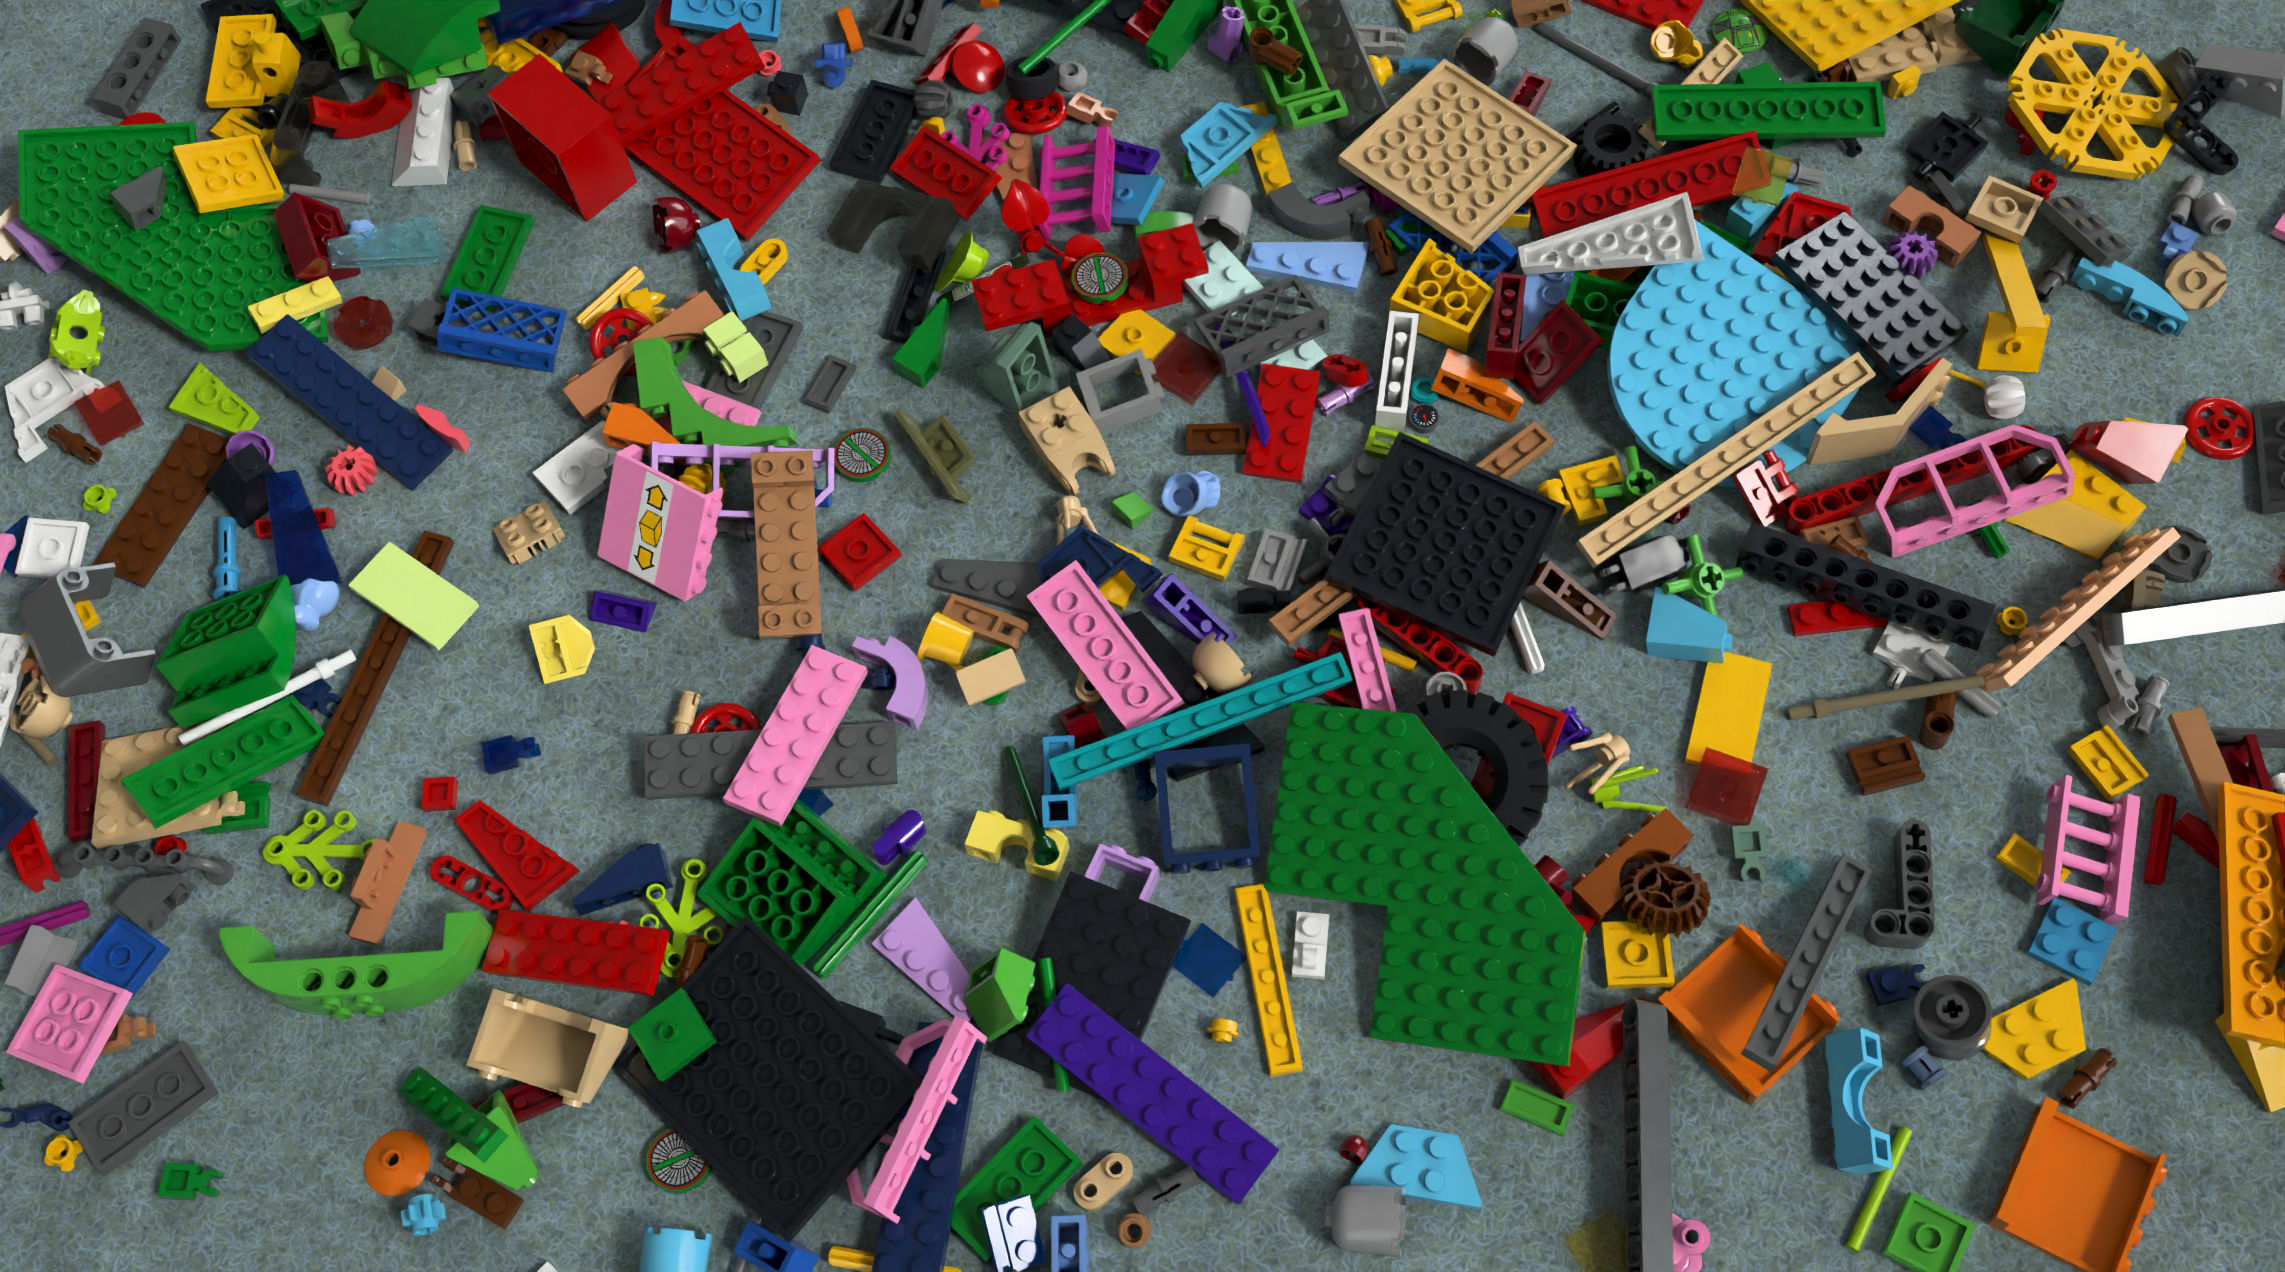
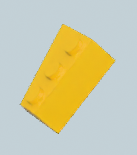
[1388,238,1495,353]
[2004,449,2147,560]

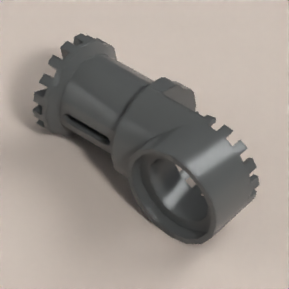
[2016,433,2072,483]

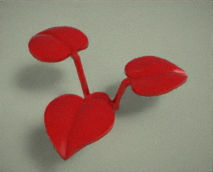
[992,179,1105,277]

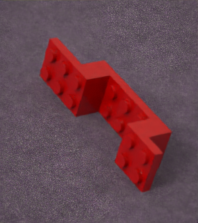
[971,223,1209,338]

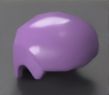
[225,430,275,466]

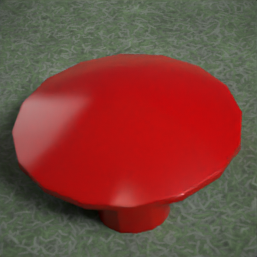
[951,40,1005,95]

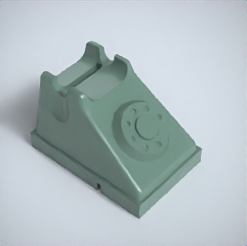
[975,321,1055,417]

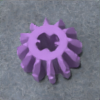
[1887,230,1938,279]

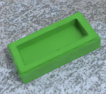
[1499,1078,1575,1137]

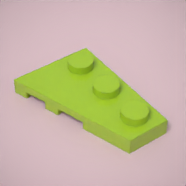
[169,362,260,436]

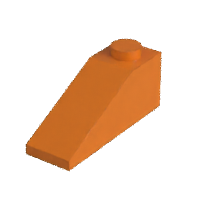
[1431,348,1524,423]
[601,402,691,467]

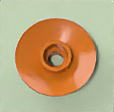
[364,1130,431,1196]

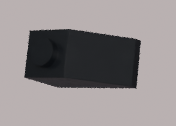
[1052,314,1112,372]

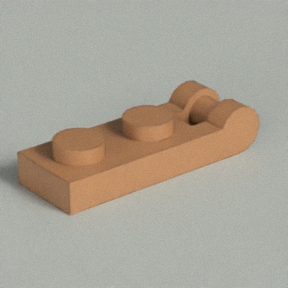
[941,593,1029,653]

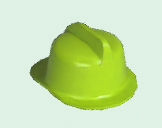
[935,231,989,292]

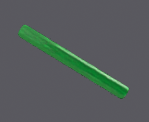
[811,850,928,979]

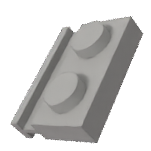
[1247,528,1307,593]

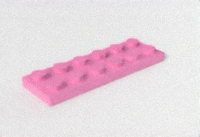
[1027,560,1184,730]
[723,645,868,827]

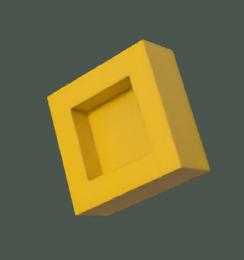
[1887,64,1922,100]

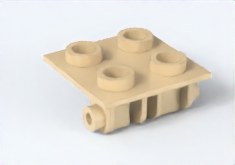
[492,501,566,565]

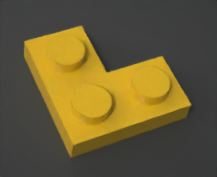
[1558,455,1625,527]

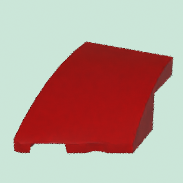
[571,22,642,104]

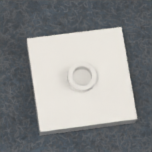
[15,518,90,579]

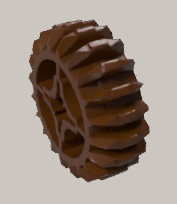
[1621,858,1711,938]

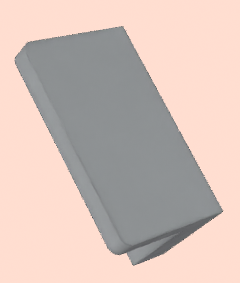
[4,924,78,997]

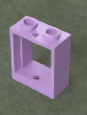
[1085,844,1160,902]

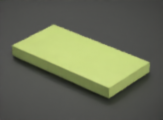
[348,541,479,651]

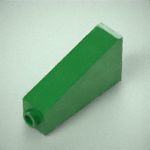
[1145,0,1223,73]

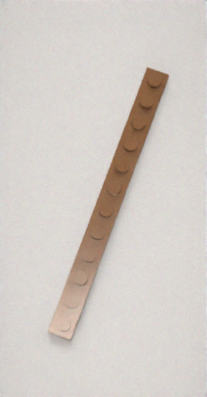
[1268,421,1555,647]

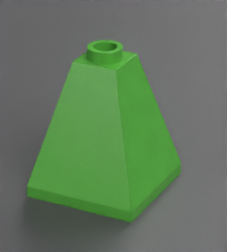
[445,1089,540,1190]

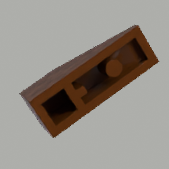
[1524,560,1618,640]

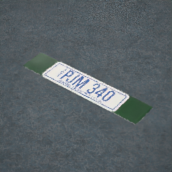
[936,253,1030,305]

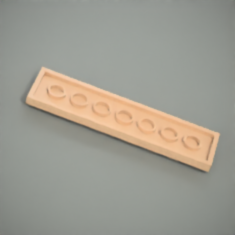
[1976,527,2181,692]

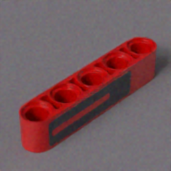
[1357,595,1483,694]

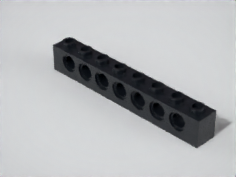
[1736,522,1995,651]

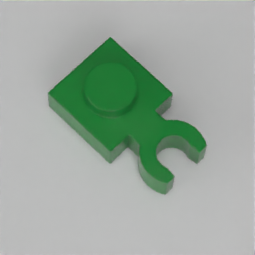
[158,1163,224,1201]

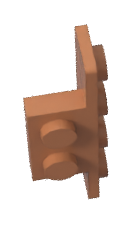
[349,821,428,945]

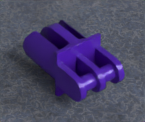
[873,810,926,865]

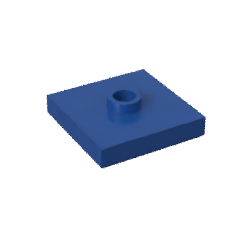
[77,914,170,1002]

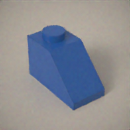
[733,1220,819,1272]

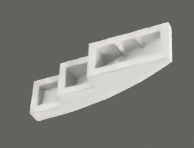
[0,633,31,747]

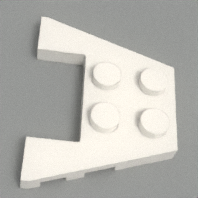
[5,358,123,463]

